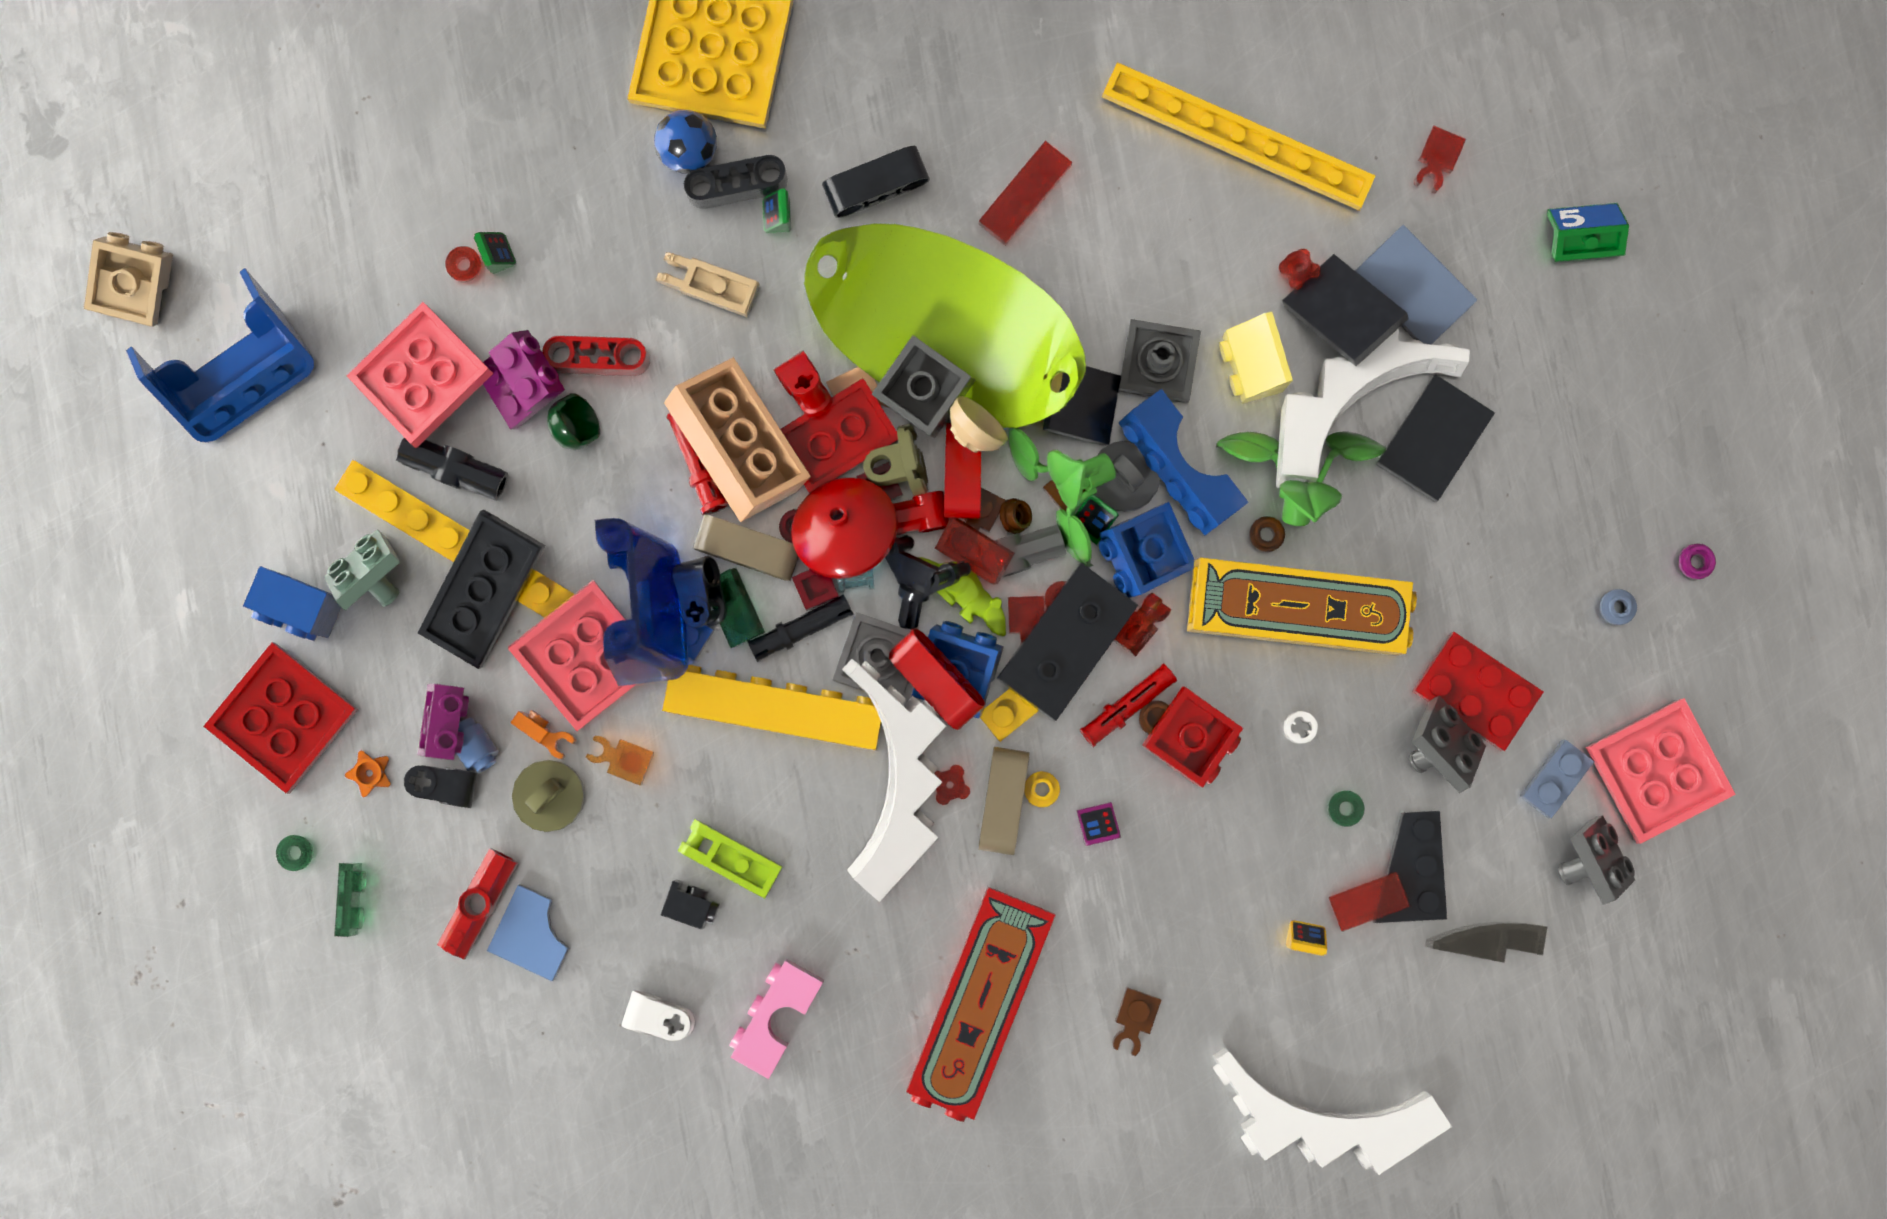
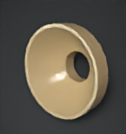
[950,396,1008,453]

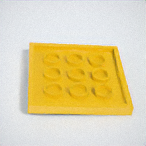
[627,0,794,129]

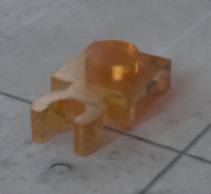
[586,736,655,786]

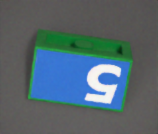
[1547,203,1629,262]

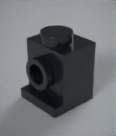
[661,879,720,930]

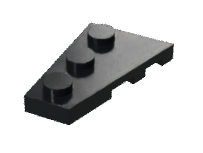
[1373,811,1447,923]

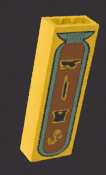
[1187,557,1417,655]

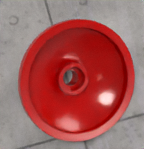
[791,478,898,579]

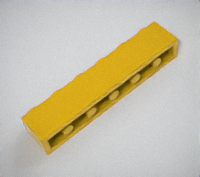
[662,663,882,751]

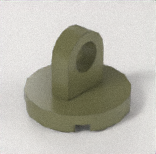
[863,424,928,496]
[512,760,584,832]

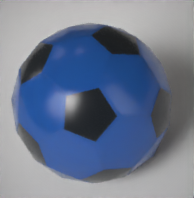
[654,109,717,174]

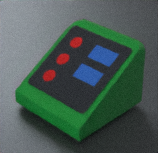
[763,189,791,233]
[474,232,516,274]
[1075,494,1119,545]

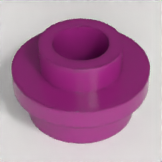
[1679,544,1716,579]

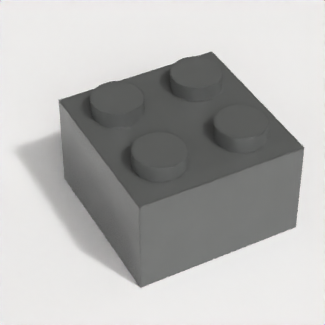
[872,335,976,438]

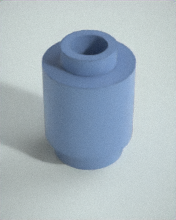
[456,717,499,773]

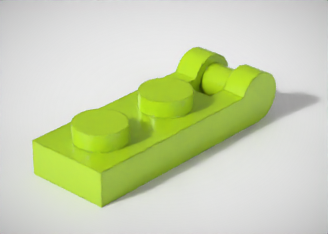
[677,819,783,899]

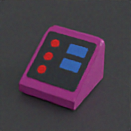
[1076,802,1121,846]

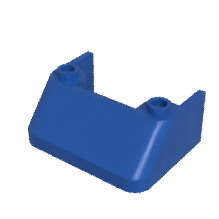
[126,268,314,442]

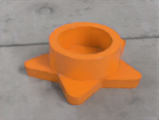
[345,750,391,797]

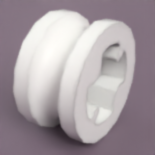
[1283,711,1318,744]

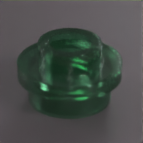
[1328,791,1365,827]
[276,835,313,871]

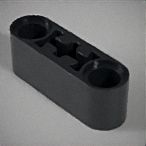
[822,146,930,218]
[684,155,788,209]

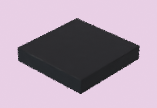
[1043,366,1121,445]

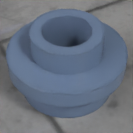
[1600,589,1637,625]

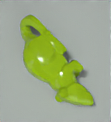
[918,557,1006,636]

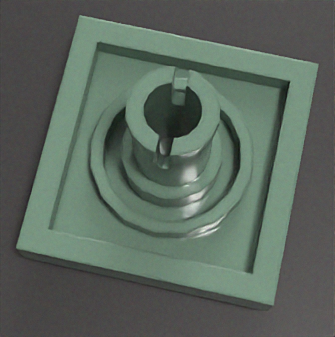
[324,529,400,610]

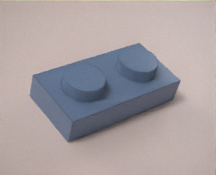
[1520,740,1595,819]

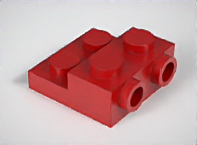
[1142,686,1243,788]

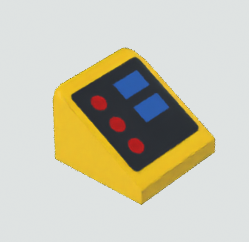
[1285,920,1327,956]

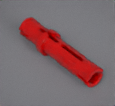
[1079,663,1177,748]

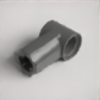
[990,525,1067,577]

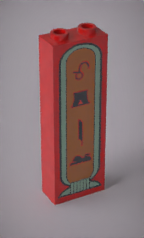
[906,886,1056,1122]

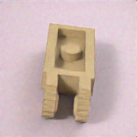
[656,252,760,317]

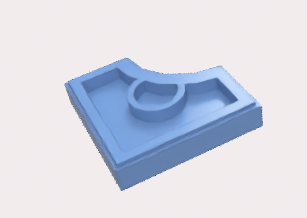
[487,884,569,981]

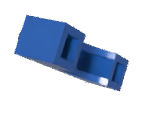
[1118,389,1249,536]

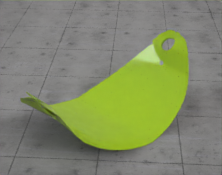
[804,223,1086,428]

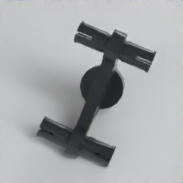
[885,535,971,630]

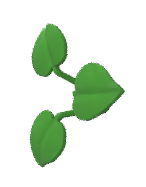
[1009,428,1116,568]
[1216,431,1386,526]

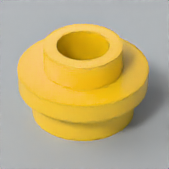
[1024,771,1060,807]

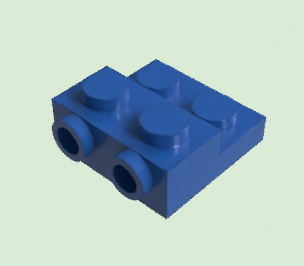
[1099,502,1195,598]
[911,621,1004,719]

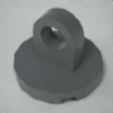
[1094,440,1161,512]

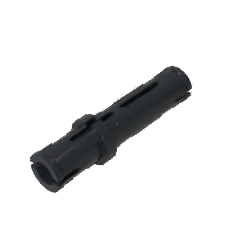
[747,594,854,662]

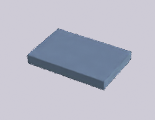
[1355,224,1477,345]

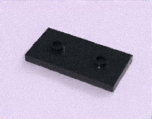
[418,509,546,669]
[996,562,1138,721]

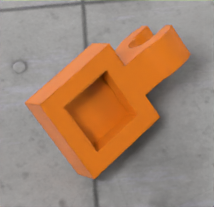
[510,710,577,759]

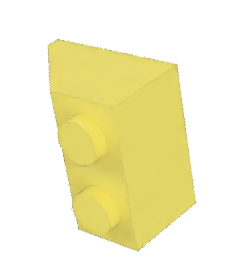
[1219,311,1293,404]

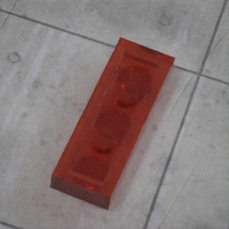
[978,140,1073,246]

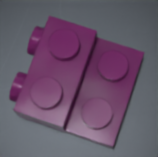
[483,330,565,430]
[417,684,469,760]

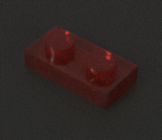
[935,518,1015,585]

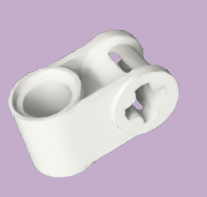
[622,990,696,1041]

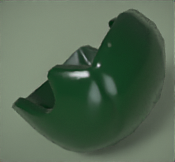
[547,393,600,450]

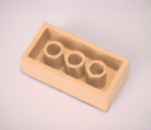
[664,357,811,522]

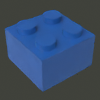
[243,566,341,641]

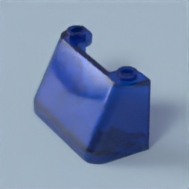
[595,518,689,686]

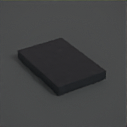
[1282,254,1409,366]
[1376,374,1495,502]

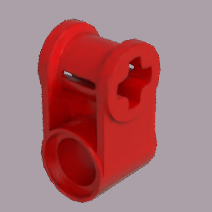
[773,351,832,417]

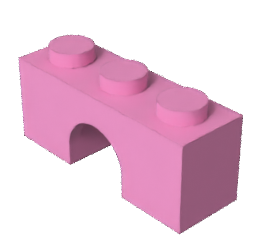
[729,959,824,1079]

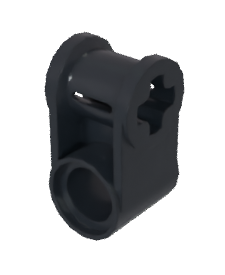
[672,556,727,628]
[404,765,478,808]

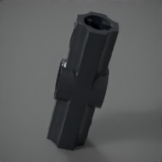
[396,438,508,501]

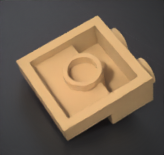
[84,232,173,327]

